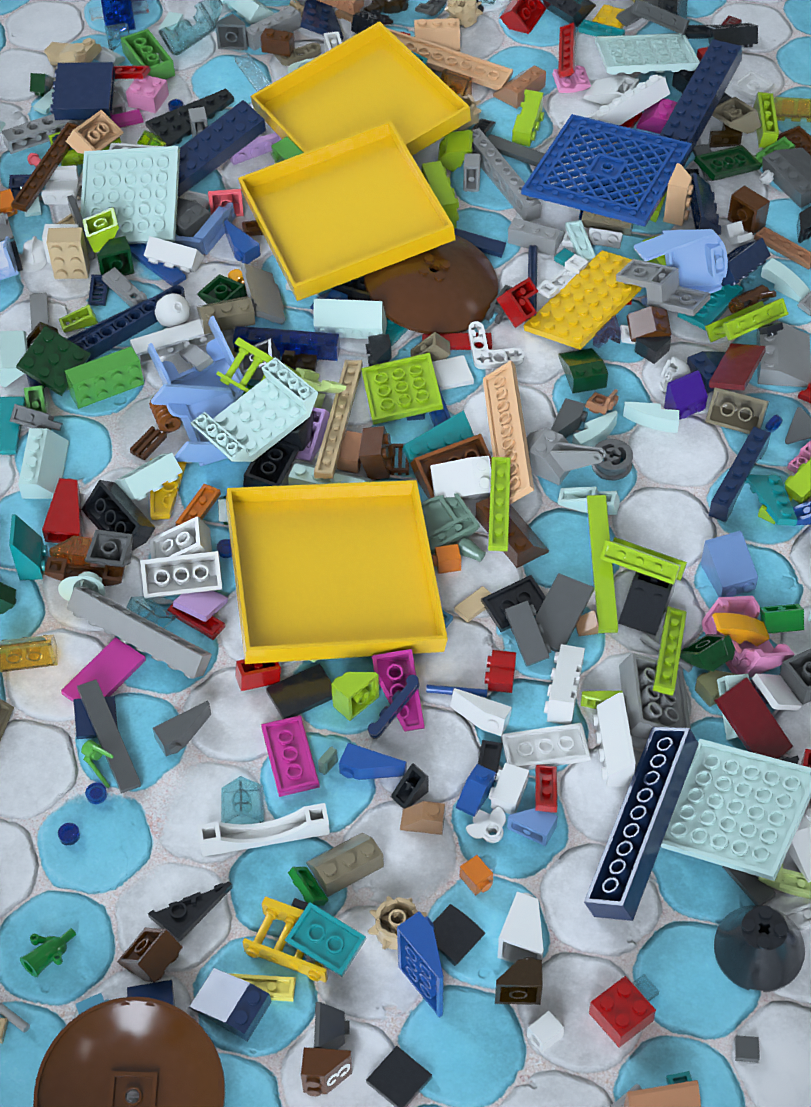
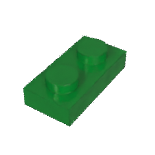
[288,867,329,906]

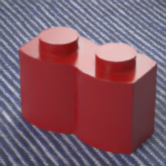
[484,650,516,693]

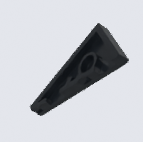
[148,881,233,942]

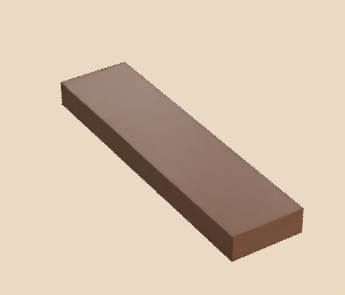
[754,226,811,270]

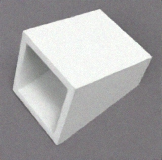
[497,892,544,963]

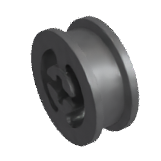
[592,439,633,481]

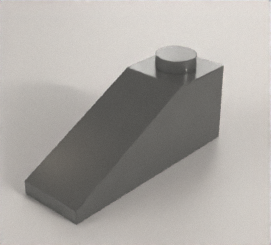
[551,398,588,438]
[153,700,212,757]

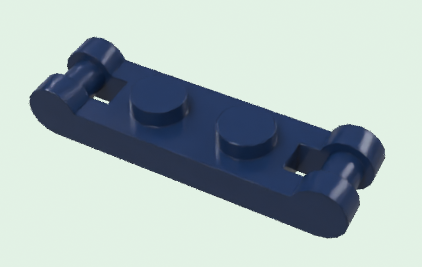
[368,675,420,739]

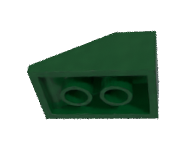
[558,348,608,394]

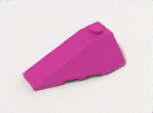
[372,649,425,732]

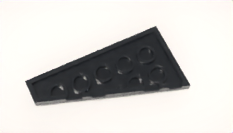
[145,89,234,147]

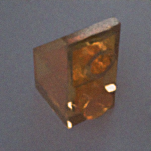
[49,536,92,566]

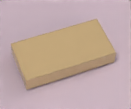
[454,586,491,623]

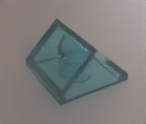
[126,596,176,629]
[221,776,264,824]

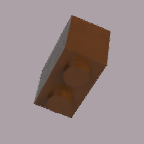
[260,28,295,57]

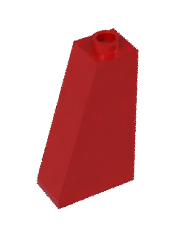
[42,478,83,545]

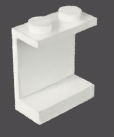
[41,166,79,205]

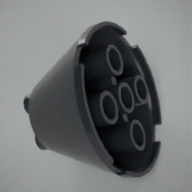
[714,905,805,992]

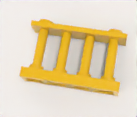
[243,896,328,982]

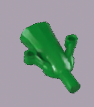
[20,928,76,977]

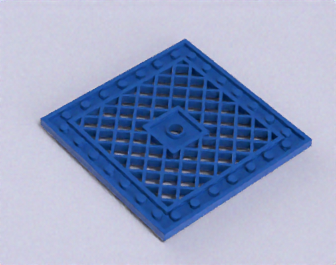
[521,114,692,227]

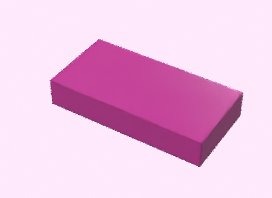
[111,109,143,128]

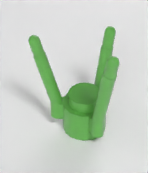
[81,740,114,788]

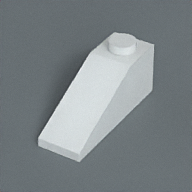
[450,688,512,736]

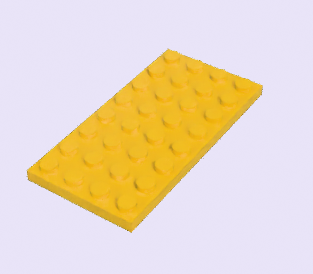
[523,250,643,350]

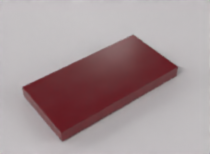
[709,343,766,391]
[714,677,793,759]

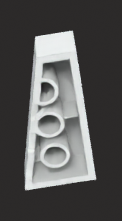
[544,644,585,725]

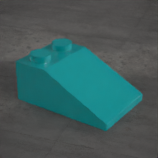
[9,514,48,581]

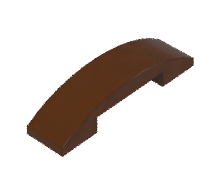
[44,557,125,586]

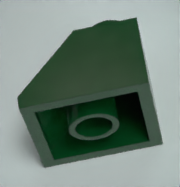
[97,236,135,276]

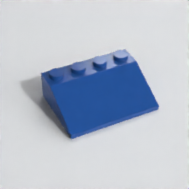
[397,911,443,1018]

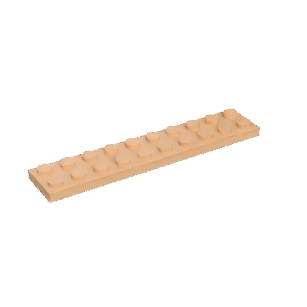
[387,28,513,90]
[483,360,534,505]

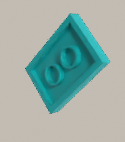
[285,902,367,977]

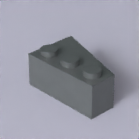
[504,601,551,667]

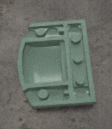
[421,493,480,555]

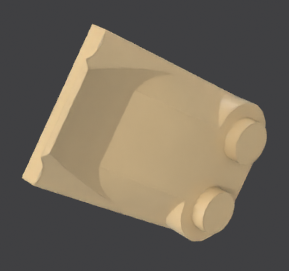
[44,38,102,65]

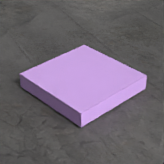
[173,591,228,622]

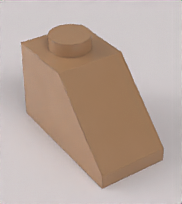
[400,801,445,835]

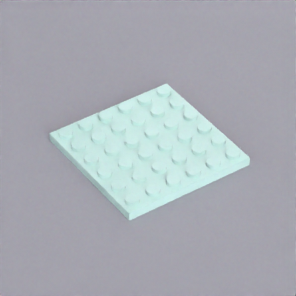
[595,33,700,75]
[80,146,180,244]
[661,739,811,881]

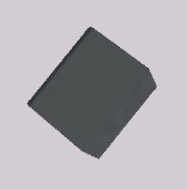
[215,14,248,50]
[85,530,133,567]

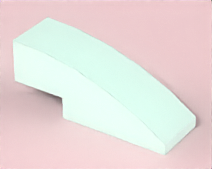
[761,258,811,302]
[623,402,679,433]
[572,410,618,447]
[558,487,620,515]

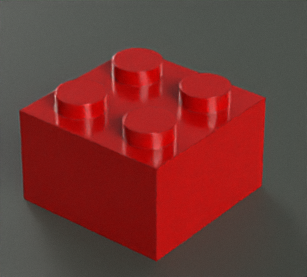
[589,976,656,1048]

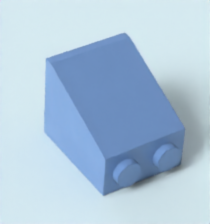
[701,531,758,597]

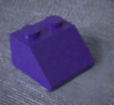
[664,370,708,420]

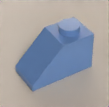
[507,808,558,846]

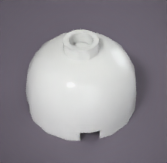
[155,293,190,328]
[659,357,691,392]

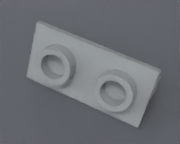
[588,227,623,249]

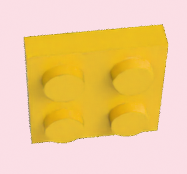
[592,4,625,29]

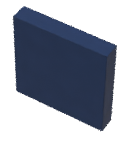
[73,696,118,740]

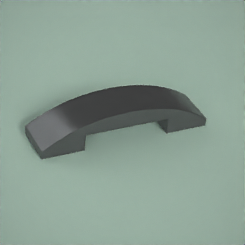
[415,0,447,16]

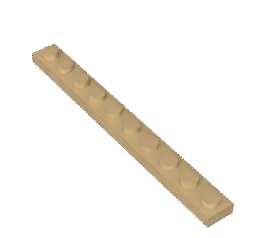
[314,360,363,479]

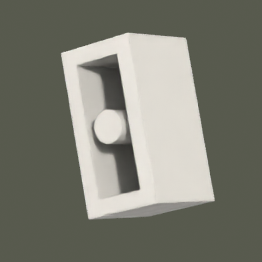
[489,763,529,814]

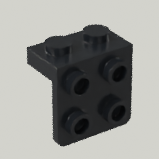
[351,10,393,34]

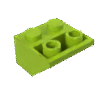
[438,130,473,172]

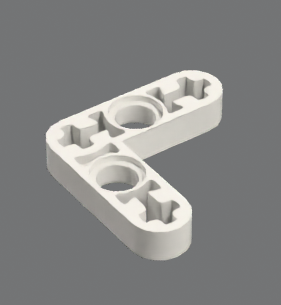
[468,321,524,369]

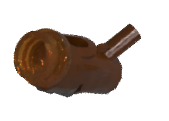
[728,285,776,314]

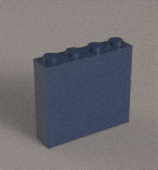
[50,62,116,120]

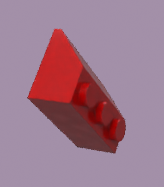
[500,0,547,34]

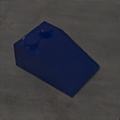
[101,0,136,33]

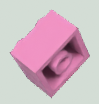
[126,76,169,113]

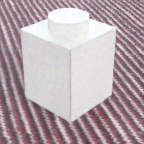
[527,1011,564,1053]

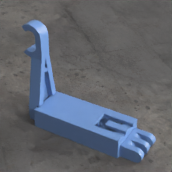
[172,202,236,255]

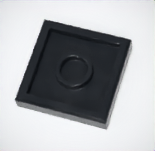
[366,1046,432,1107]

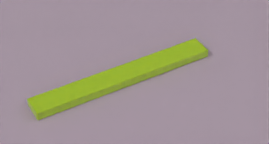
[586,495,618,633]

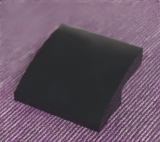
[432,904,485,966]

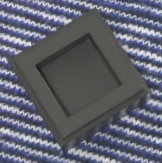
[734,1035,760,1063]

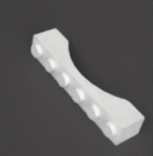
[197,803,330,857]

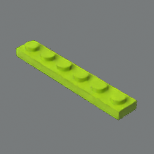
[488,457,511,551]
[653,606,687,696]

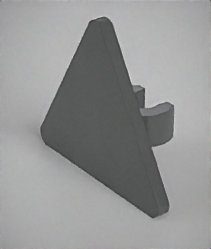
[785,407,811,444]

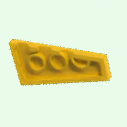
[150,459,187,520]

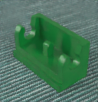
[760,604,804,633]

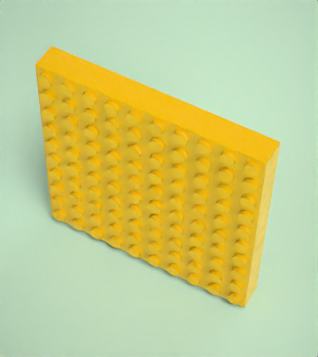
[250,21,471,156]
[238,120,456,301]
[226,480,448,664]

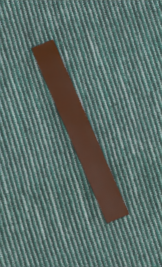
[11,122,79,212]

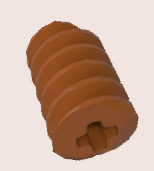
[149,396,181,433]

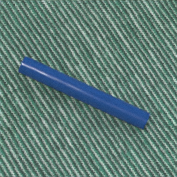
[426,684,487,698]

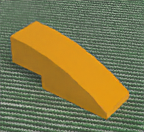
[712,613,770,646]

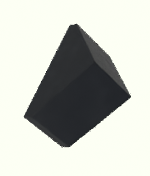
[634,336,671,364]
[390,763,429,809]

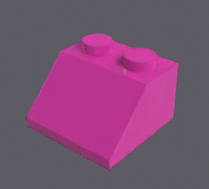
[636,99,677,134]

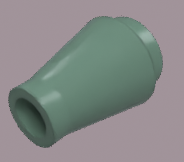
[458,538,486,562]

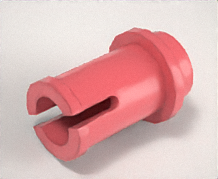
[27,153,41,167]

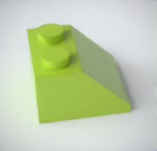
[83,208,119,253]
[331,672,379,721]

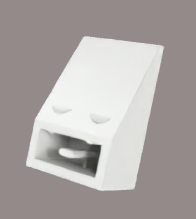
[583,75,639,105]

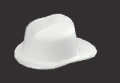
[21,236,47,272]

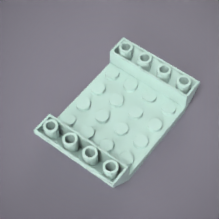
[191,357,318,462]

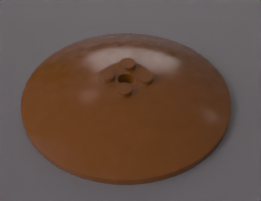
[364,235,498,334]
[33,997,225,1107]

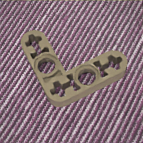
[274,43,321,66]

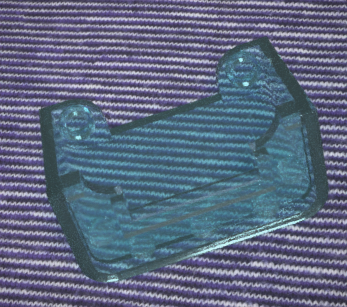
[158,0,223,55]

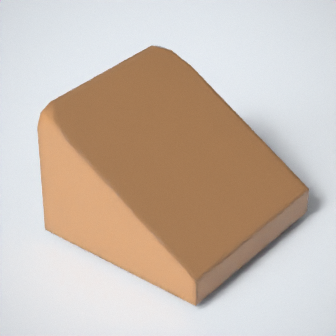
[576,611,599,636]

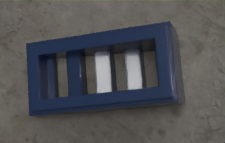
[88,274,109,306]

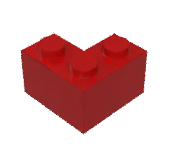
[496,277,539,328]
[235,659,281,691]

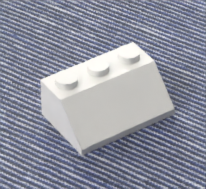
[144,236,204,273]

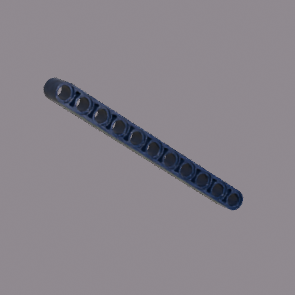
[26,285,186,388]

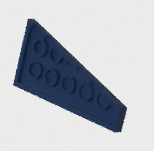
[300,0,344,41]

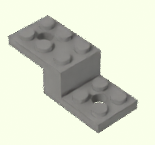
[616,259,710,316]

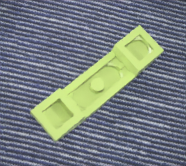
[295,368,346,394]
[758,864,811,899]

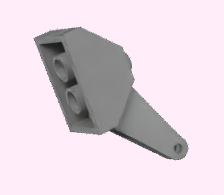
[526,428,606,485]

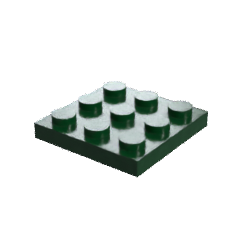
[16,326,91,396]

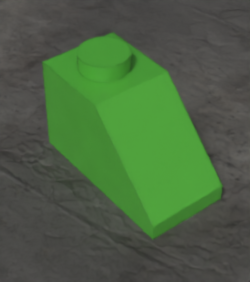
[24,385,47,413]

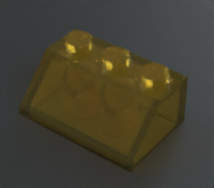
[774,97,811,123]
[0,635,58,672]

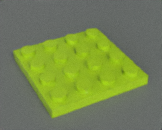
[361,353,444,425]

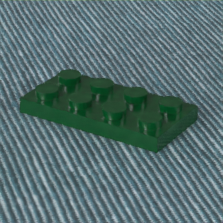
[694,145,762,181]

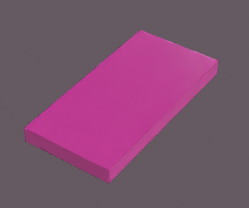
[61,637,146,702]
[261,715,320,797]

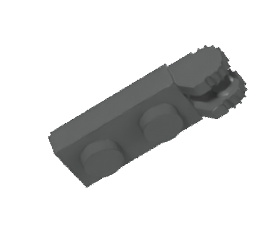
[485,285,513,324]

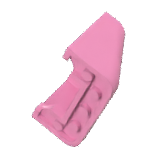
[702,596,795,678]

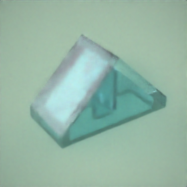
[105,23,129,51]

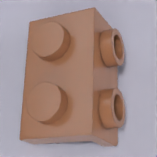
[585,389,619,415]

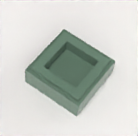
[318,746,338,775]

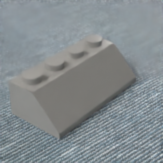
[246,6,301,51]

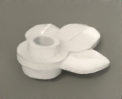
[466,806,506,843]

